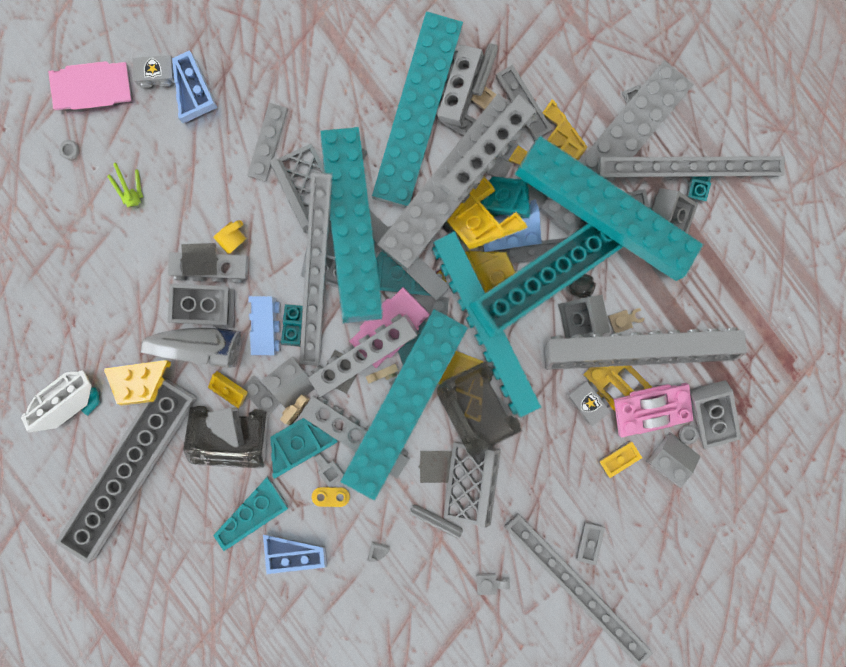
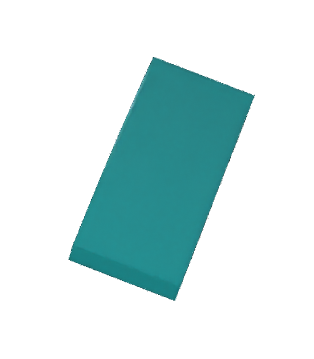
[687,176,712,202]
[281,304,303,347]

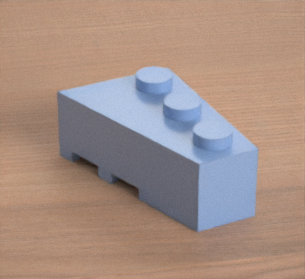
[172,50,218,123]
[483,199,542,252]
[248,296,280,355]
[263,535,327,574]

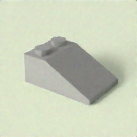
[168,284,229,325]
[690,380,741,449]

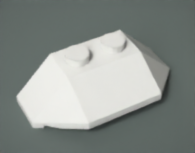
[21,370,91,433]

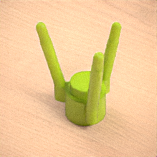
[108,162,143,208]

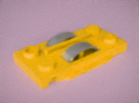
[582,366,652,411]

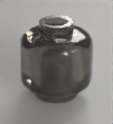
[568,273,596,299]

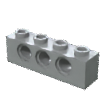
[436,45,484,127]
[168,252,249,283]

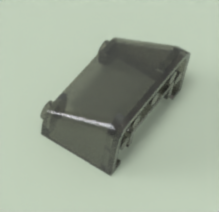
[437,362,522,457]
[183,406,268,468]

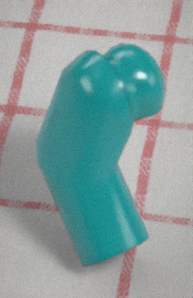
[81,387,100,416]

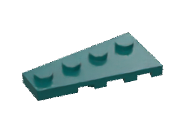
[213,476,289,551]

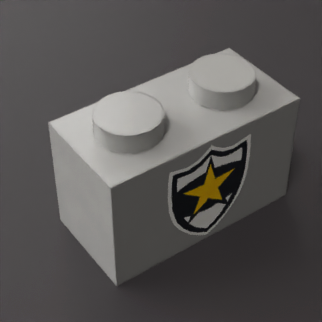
[132,55,175,88]
[567,381,610,426]

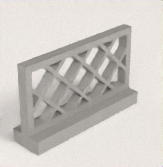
[269,143,330,232]
[444,442,501,528]

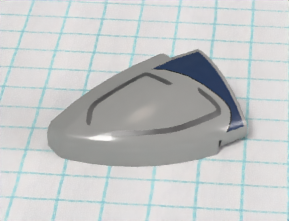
[140,328,241,368]

